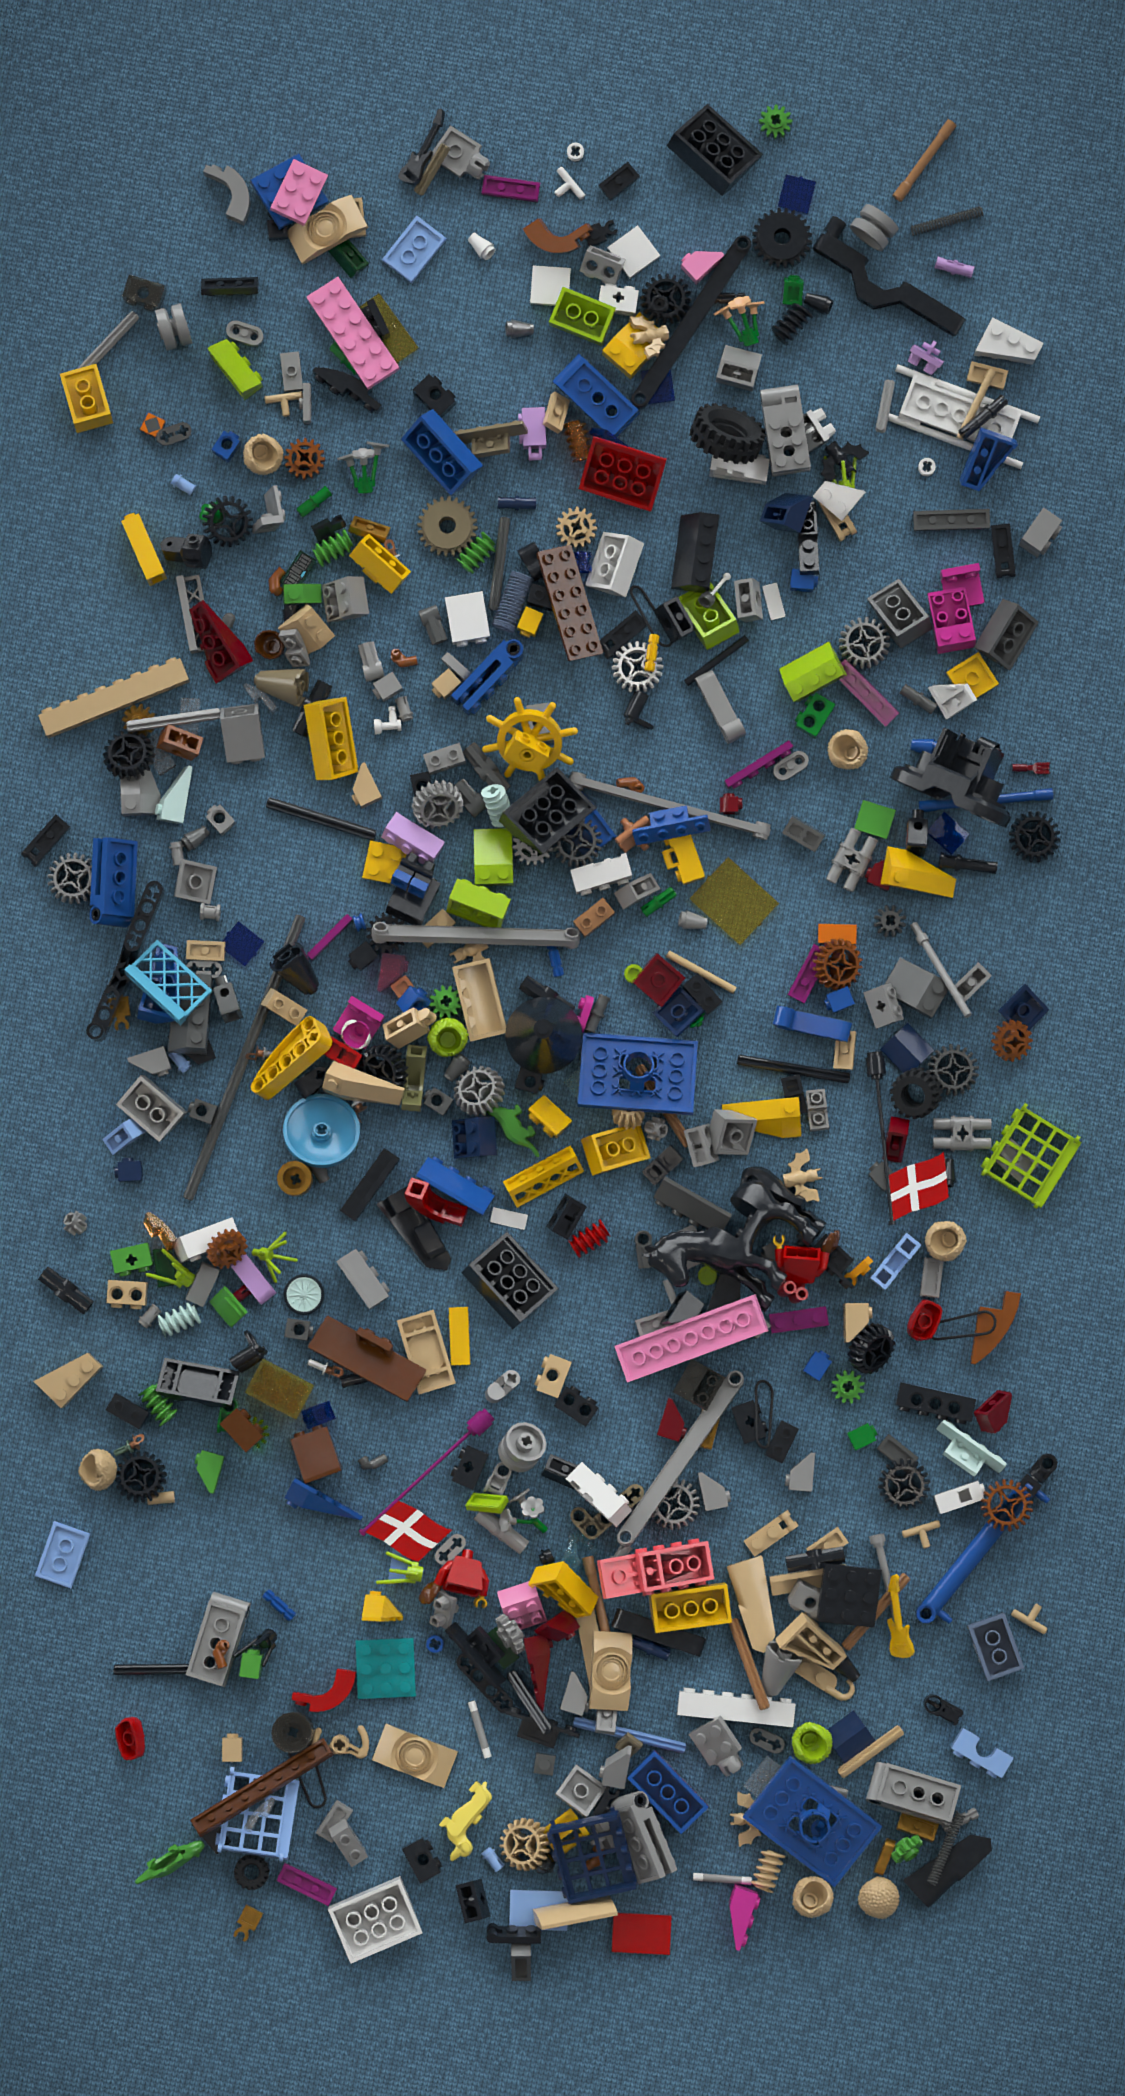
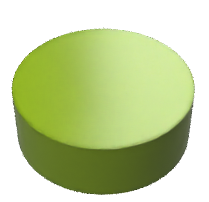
[624,964,642,984]
[698,1266,717,1285]

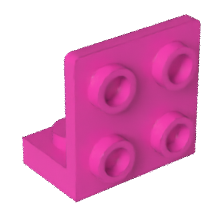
[940,563,984,606]
[333,996,385,1049]

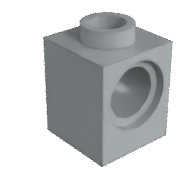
[372,672,403,702]
[206,805,236,836]

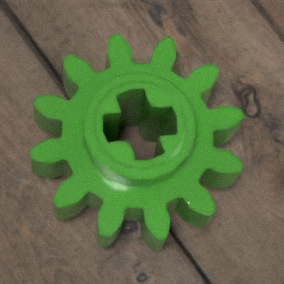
[759,104,793,139]
[429,985,462,1019]
[831,1370,865,1404]
[891,1835,923,1864]

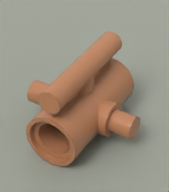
[614,815,651,853]

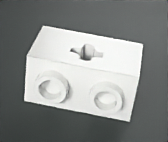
[599,283,639,317]

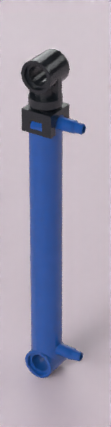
[915,1453,1058,1624]

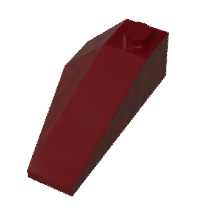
[189,600,253,684]
[524,1634,553,1711]

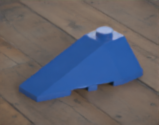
[137,943,180,1024]
[284,1478,364,1520]

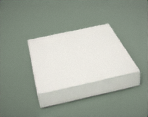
[607,225,660,279]
[530,265,571,306]

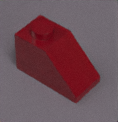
[864,860,890,892]
[882,1116,910,1163]
[973,1390,1012,1434]
[657,1398,687,1442]
[534,1610,580,1642]

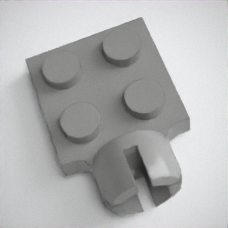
[430,125,490,179]
[689,1716,744,1777]

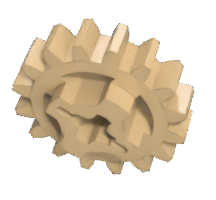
[556,507,597,549]

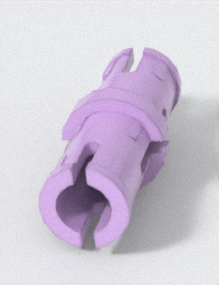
[935,257,974,278]

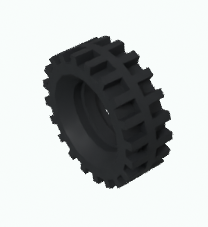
[689,403,766,464]

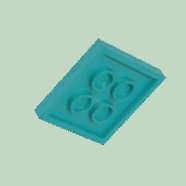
[355,1638,416,1699]

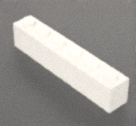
[677,1688,795,1727]

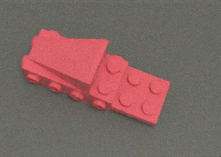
[597,1538,714,1599]

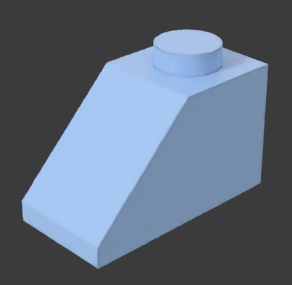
[102,1118,147,1155]

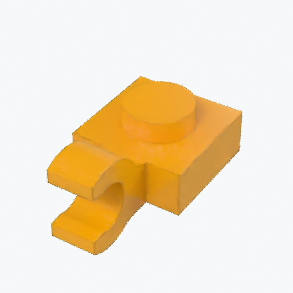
[844,1256,873,1286]

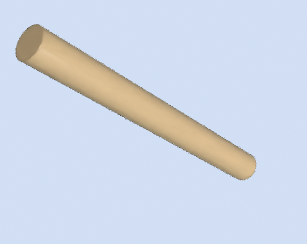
[956,369,996,440]
[666,951,737,994]

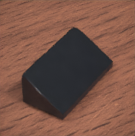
[542,1454,578,1490]

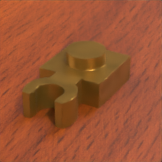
[109,996,131,1031]
[234,1904,263,1942]

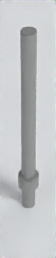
[910,922,972,1018]

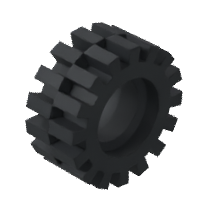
[234,1855,270,1890]

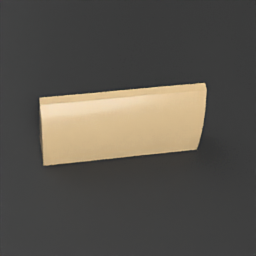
[452,958,507,1042]
[533,1895,618,1930]

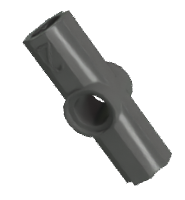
[463,742,511,791]

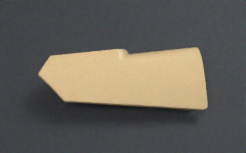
[727,1555,776,1653]

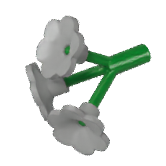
[499,1488,548,1533]

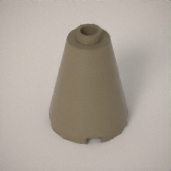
[254,669,309,707]

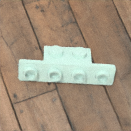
[936,1420,1007,1476]

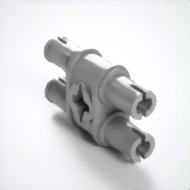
[826,828,878,892]
[933,1115,992,1152]

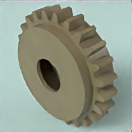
[417,496,478,557]

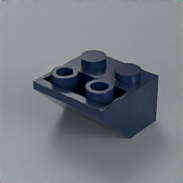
[760,493,813,533]
[452,1117,497,1159]

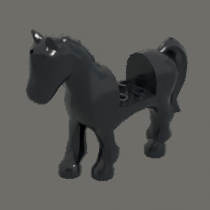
[642,1166,827,1312]

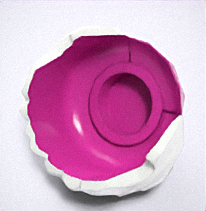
[341,1020,371,1050]

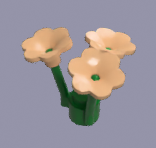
[714,296,765,346]

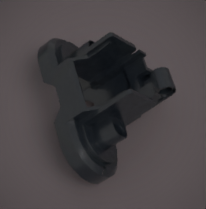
[889,728,1011,828]

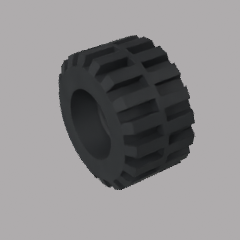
[890,1068,943,1119]

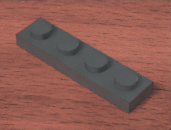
[913,509,990,531]

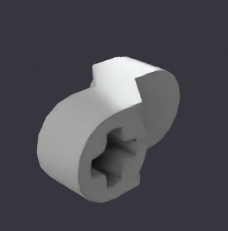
[485,1370,520,1403]

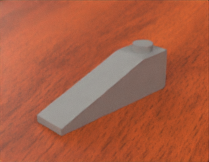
[120,744,161,816]

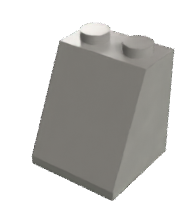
[220,703,265,764]

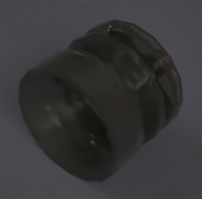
[271,1712,315,1753]

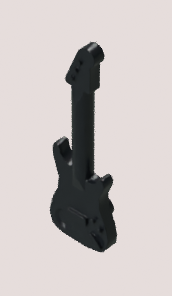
[398,108,445,185]

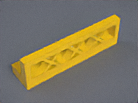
[503,1145,584,1208]

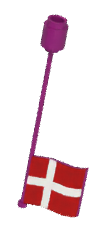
[359,1408,495,1562]

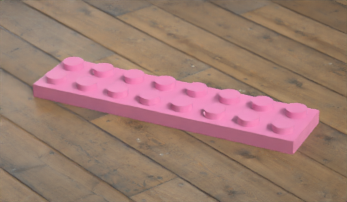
[615,1294,769,1382]

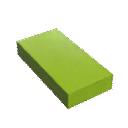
[465,1493,509,1514]

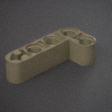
[570,1484,644,1539]

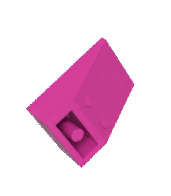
[927,587,976,654]
[729,1884,760,1951]

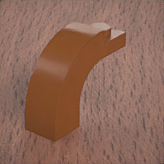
[523,218,593,253]

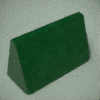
[328,239,369,278]

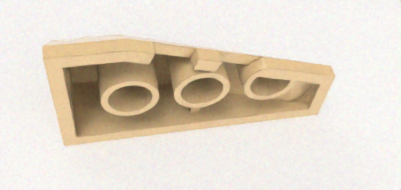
[322,1061,405,1105]

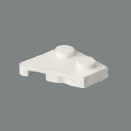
[813,481,866,521]
[928,684,977,720]

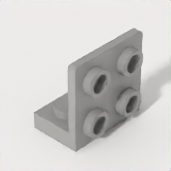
[252,485,285,534]

